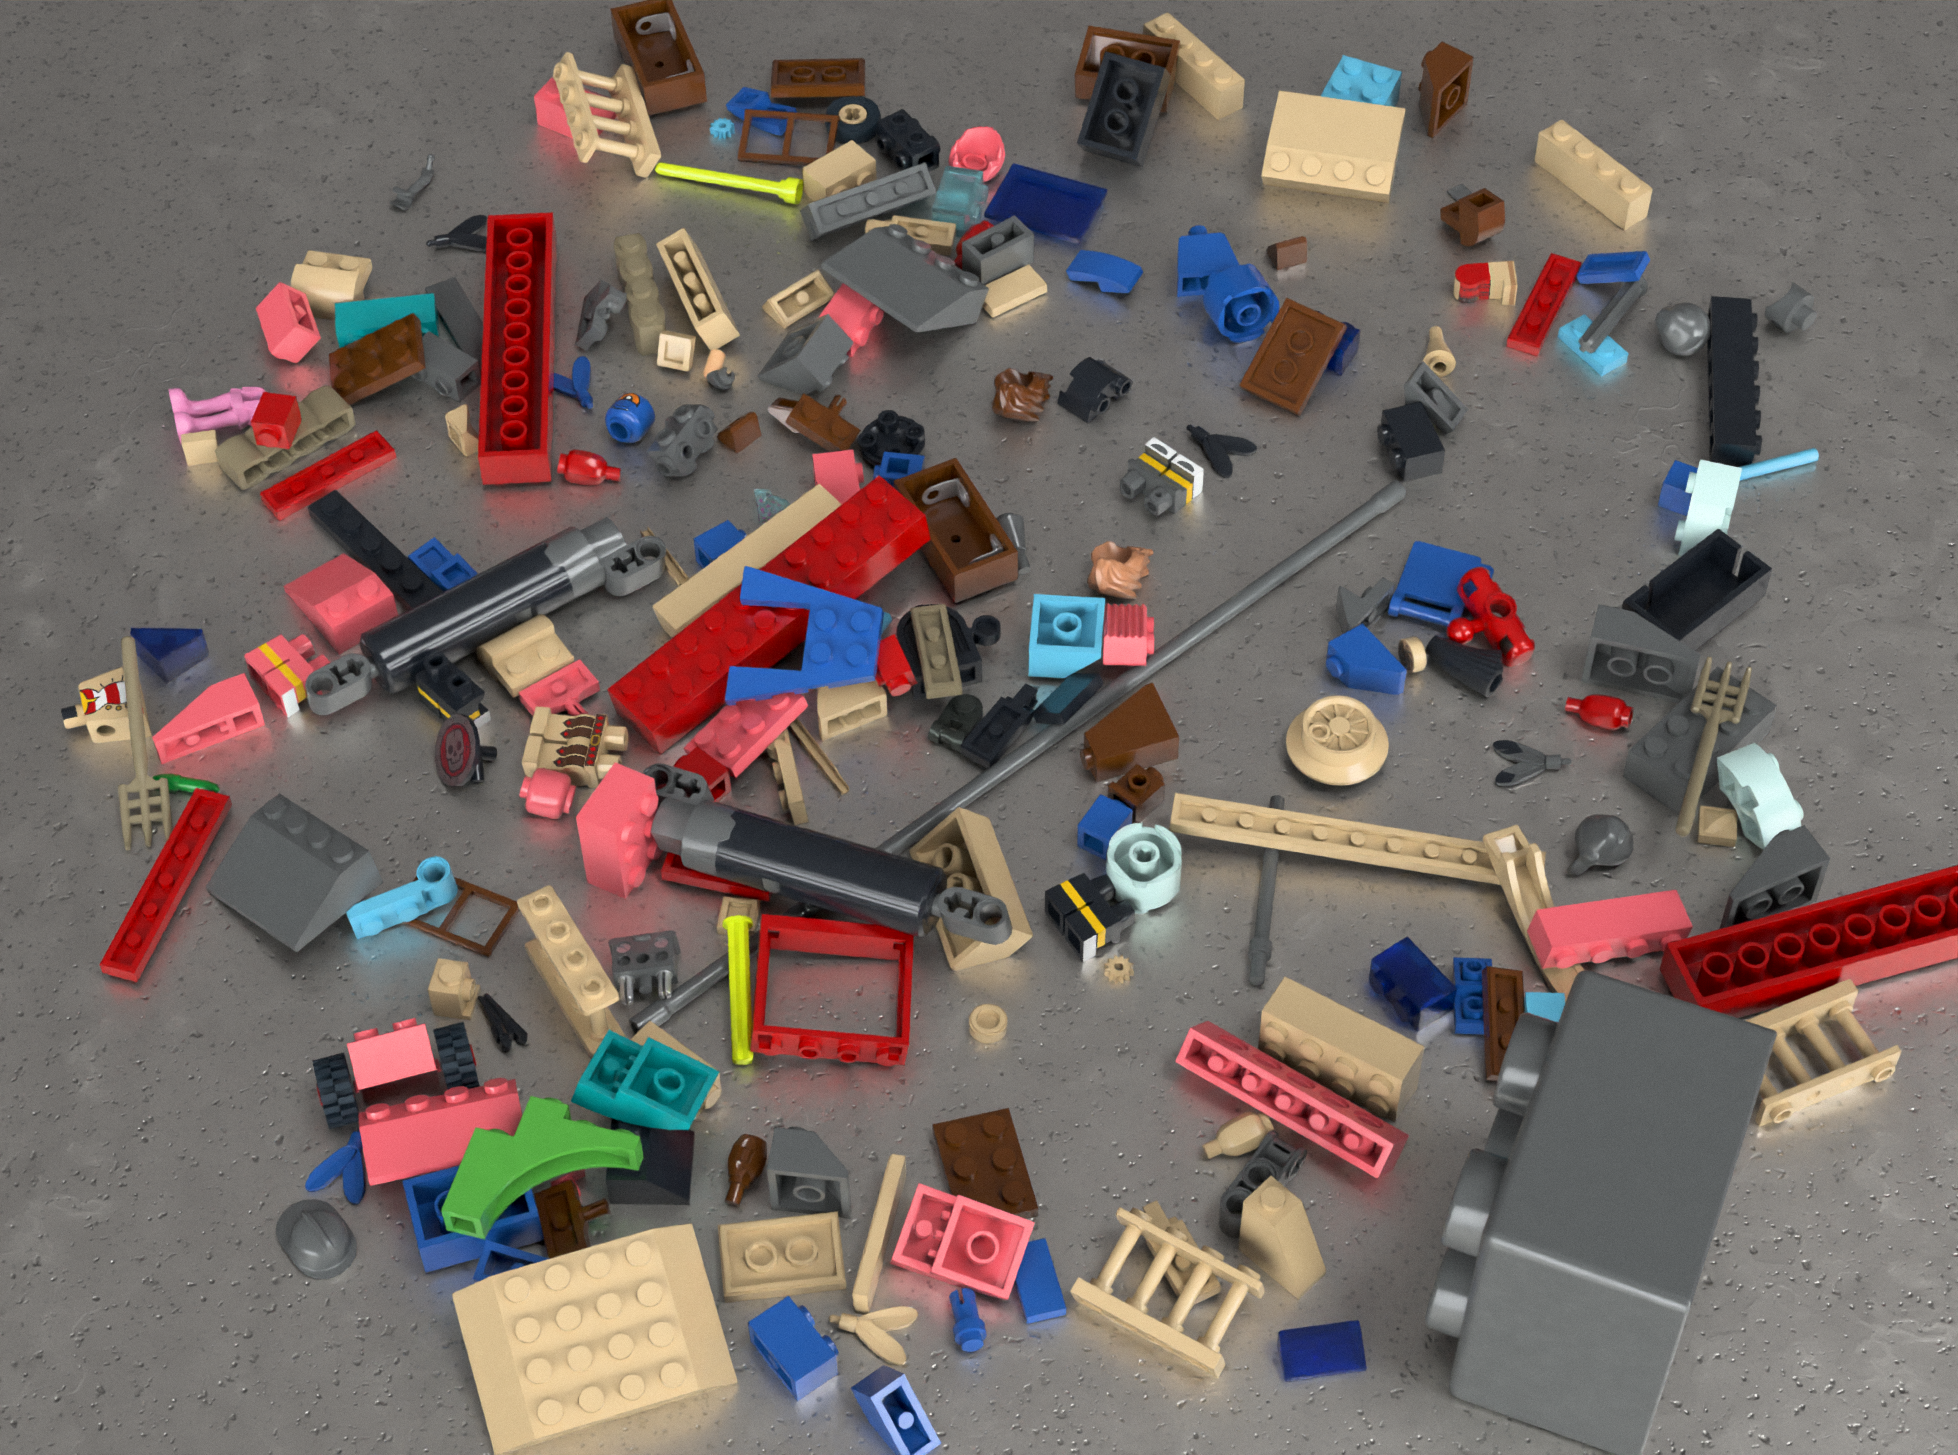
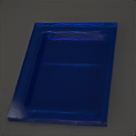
[984,163,1108,244]

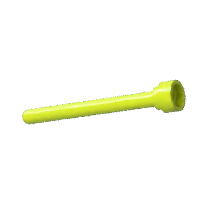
[655,162,803,204]

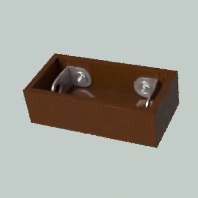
[610,0,707,116]
[894,458,1018,603]

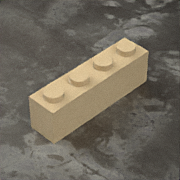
[1143,12,1245,120]
[1535,120,1653,231]
[656,228,740,350]

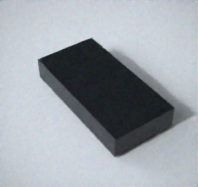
[1032,673,1104,724]

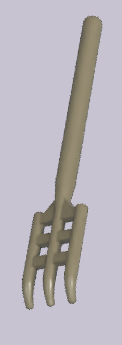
[118,636,173,850]
[1675,656,1752,837]

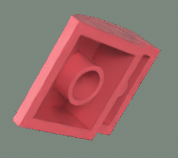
[890,1183,1035,1300]

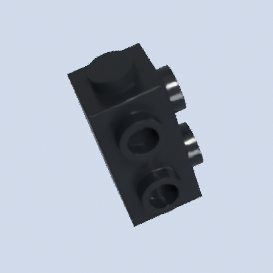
[876,109,941,172]

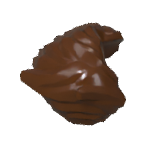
[992,368,1053,422]

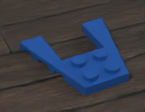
[725,566,884,706]

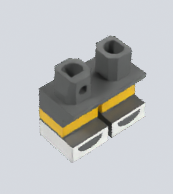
[1120,437,1204,516]

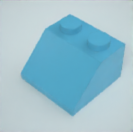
[1029,594,1105,678]

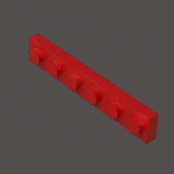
[99,788,232,982]

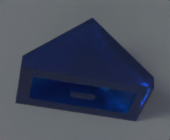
[130,628,209,684]

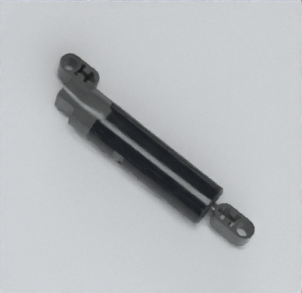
[305,517,666,715]
[643,763,1013,945]

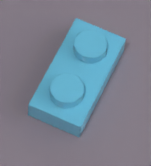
[1558,314,1629,377]

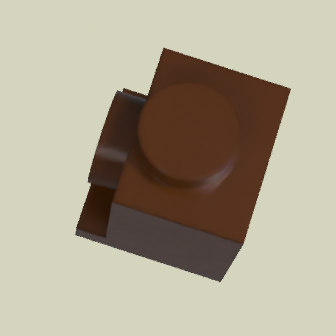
[1108,764,1165,824]

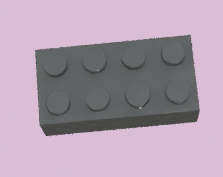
[1623,666,1777,815]

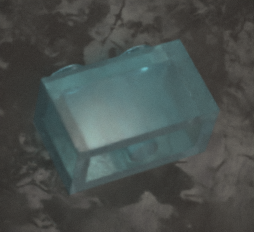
[932,166,988,237]

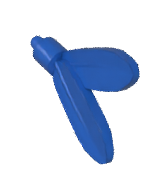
[554,356,593,409]
[305,1129,366,1205]

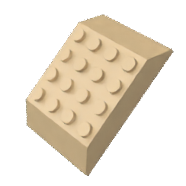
[452,1223,737,1455]

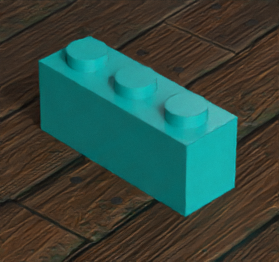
[335,293,440,348]

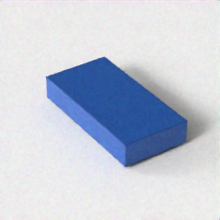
[1576,251,1650,284]
[1014,1238,1067,1324]

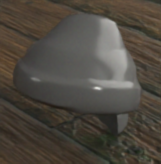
[1655,303,1711,356]
[1566,814,1634,875]

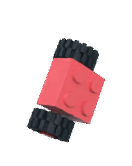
[312,1018,480,1129]

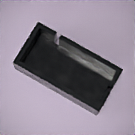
[1621,529,1772,651]

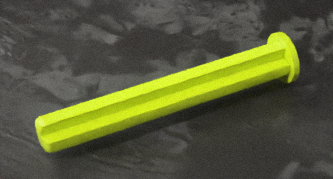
[722,915,753,1065]

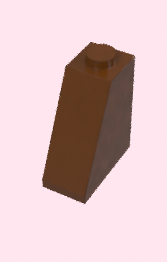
[1080,683,1179,783]

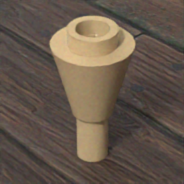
[1423,326,1456,377]

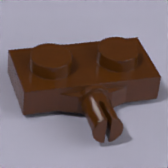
[785,393,861,452]
[534,1179,611,1259]

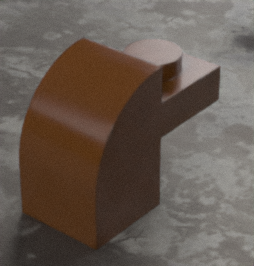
[1440,188,1505,247]

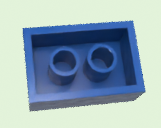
[402,1165,544,1273]

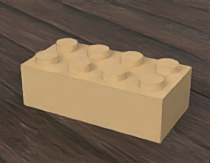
[1258,977,1425,1122]

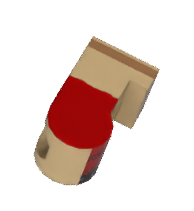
[1453,261,1518,305]

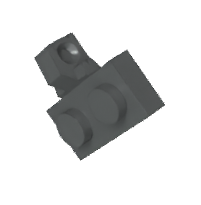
[575,280,627,351]

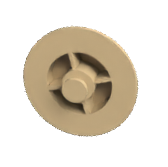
[1286,696,1389,786]

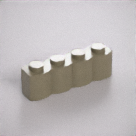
[614,233,667,356]
[215,386,356,490]

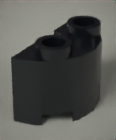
[1057,357,1133,423]

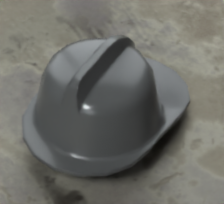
[276,1199,357,1279]

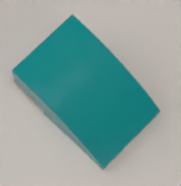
[571,1030,720,1130]

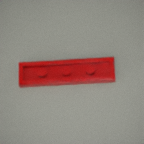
[1506,253,1582,357]
[260,430,396,521]

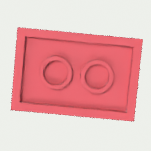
[683,692,808,778]

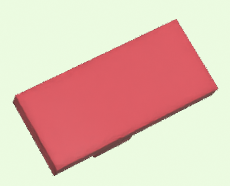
[550,1169,585,1197]

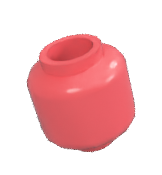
[519,768,576,819]

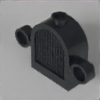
[896,604,1001,700]

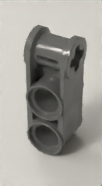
[1219,1130,1307,1238]

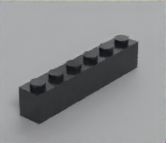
[1707,296,1762,467]

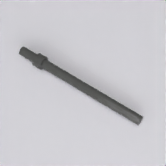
[1248,795,1285,985]

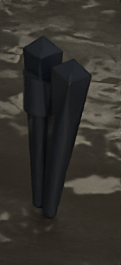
[477,993,528,1050]

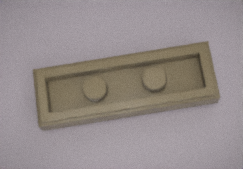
[910,604,963,699]

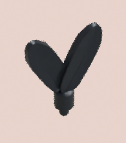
[426,215,487,252]
[1186,425,1257,478]

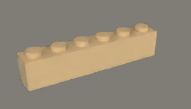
[652,484,842,638]

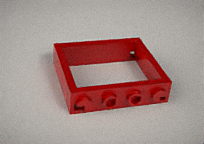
[750,914,914,1066]

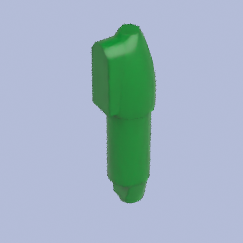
[152,773,220,794]

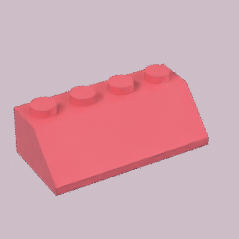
[358,1078,523,1186]

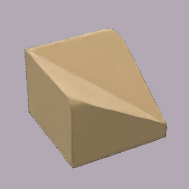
[445,404,479,457]

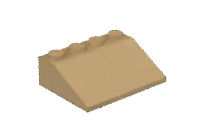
[1262,90,1406,203]

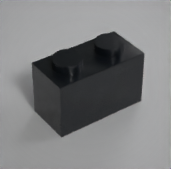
[1377,402,1445,482]

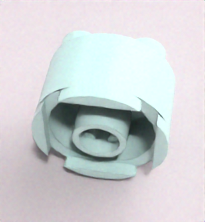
[1106,823,1182,914]

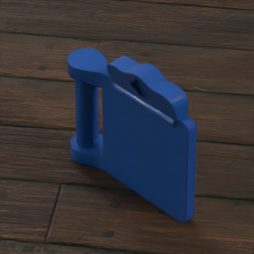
[1388,541,1494,631]

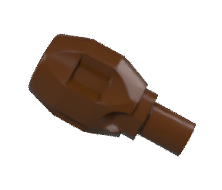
[724,1134,767,1207]

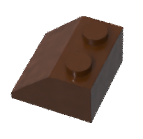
[1418,41,1474,138]

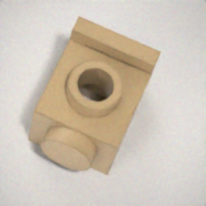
[428,958,481,1021]

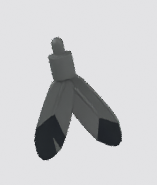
[1493,740,1572,786]

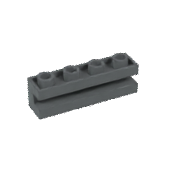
[800,163,937,241]

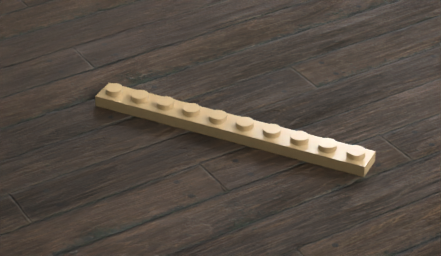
[1169,793,1546,885]

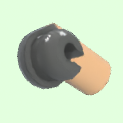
[703,349,735,390]

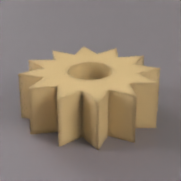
[1104,954,1134,985]

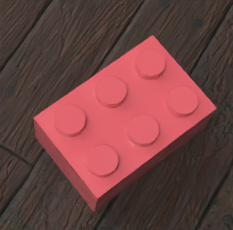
[576,762,663,899]

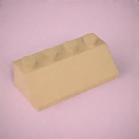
[909,807,1033,971]

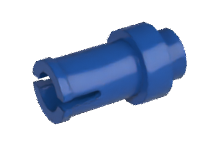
[949,1288,987,1352]

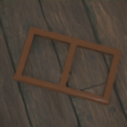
[738,109,840,166]
[402,876,520,957]

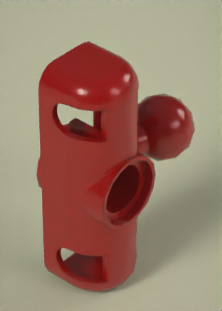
[1446,567,1535,667]

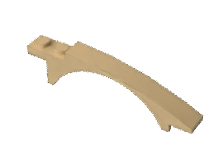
[1483,825,1584,1003]

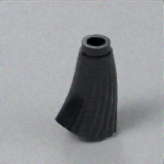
[1425,635,1503,697]

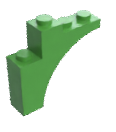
[441,1096,643,1239]

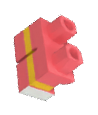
[244,634,330,718]

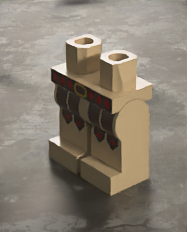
[522,706,629,788]

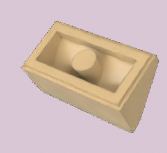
[762,269,835,329]

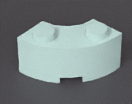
[1674,460,1742,556]
[1717,743,1803,850]

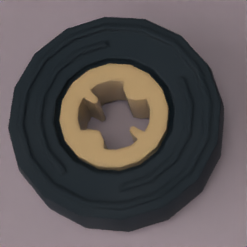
[825,96,881,144]

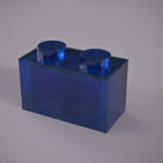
[1368,936,1457,1032]

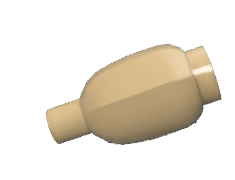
[1202,1111,1274,1159]

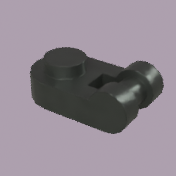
[928,694,983,752]

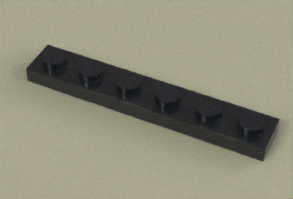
[308,489,443,610]

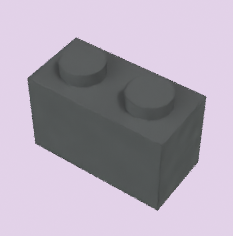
[962,215,1034,285]

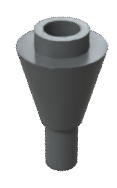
[996,513,1031,575]

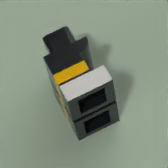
[415,651,491,729]
[1045,873,1135,963]

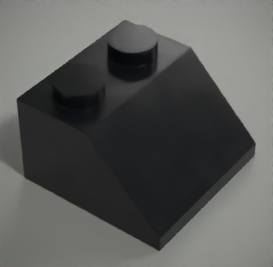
[606,1118,695,1205]

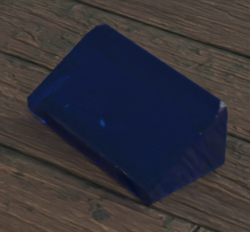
[1277,1320,1367,1382]

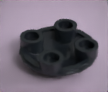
[857,410,926,465]

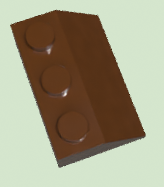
[1075,26,1180,113]

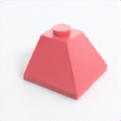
[534,77,617,138]

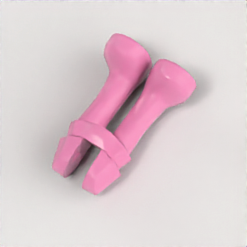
[168,387,265,445]

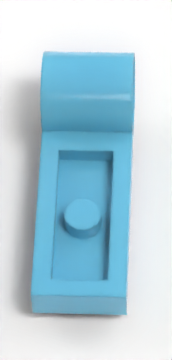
[346,856,458,940]

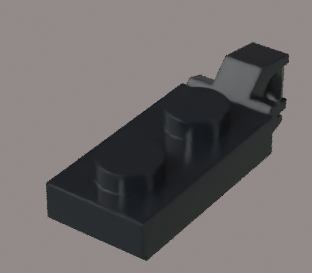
[960,683,1038,769]

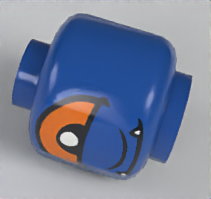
[605,393,655,443]

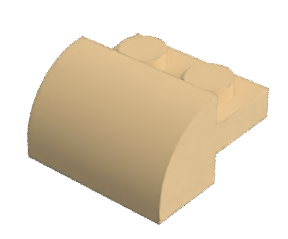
[290,250,373,320]
[477,614,574,698]

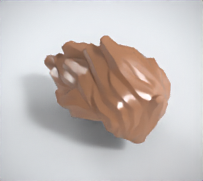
[1087,541,1153,599]

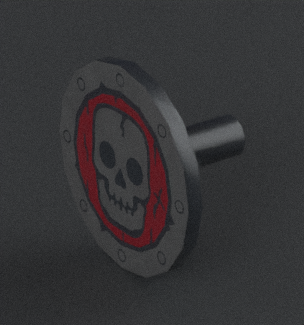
[435,714,497,787]

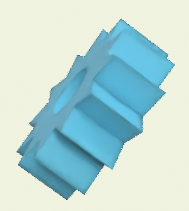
[710,117,735,140]

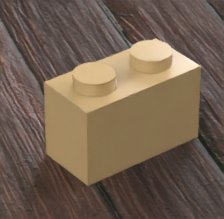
[802,140,877,201]

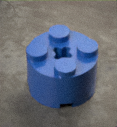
[1203,264,1280,343]

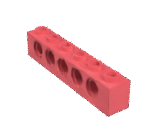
[1175,1021,1409,1179]

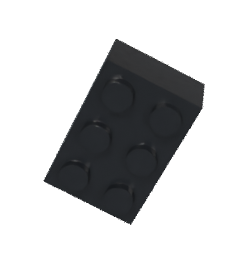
[1077,51,1171,167]

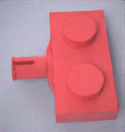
[518,659,600,716]

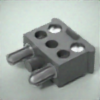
[608,930,681,1005]

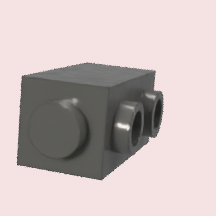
[412,331,481,403]

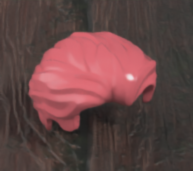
[948,126,1005,183]

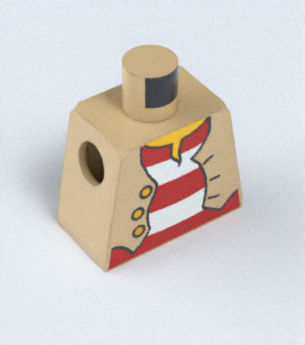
[61,666,152,743]

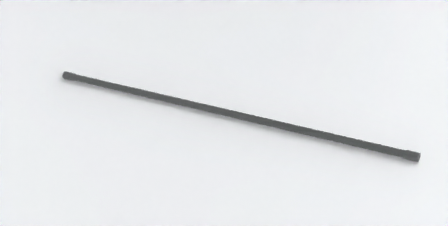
[629,480,1407,1034]

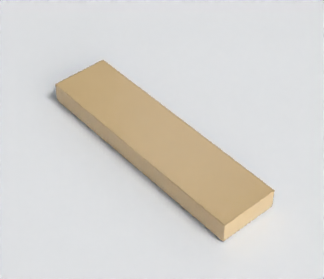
[852,1154,906,1315]

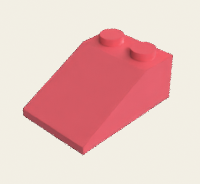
[284,553,398,655]

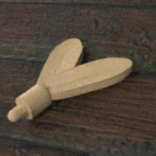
[828,1306,918,1366]

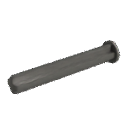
[1578,276,1648,353]

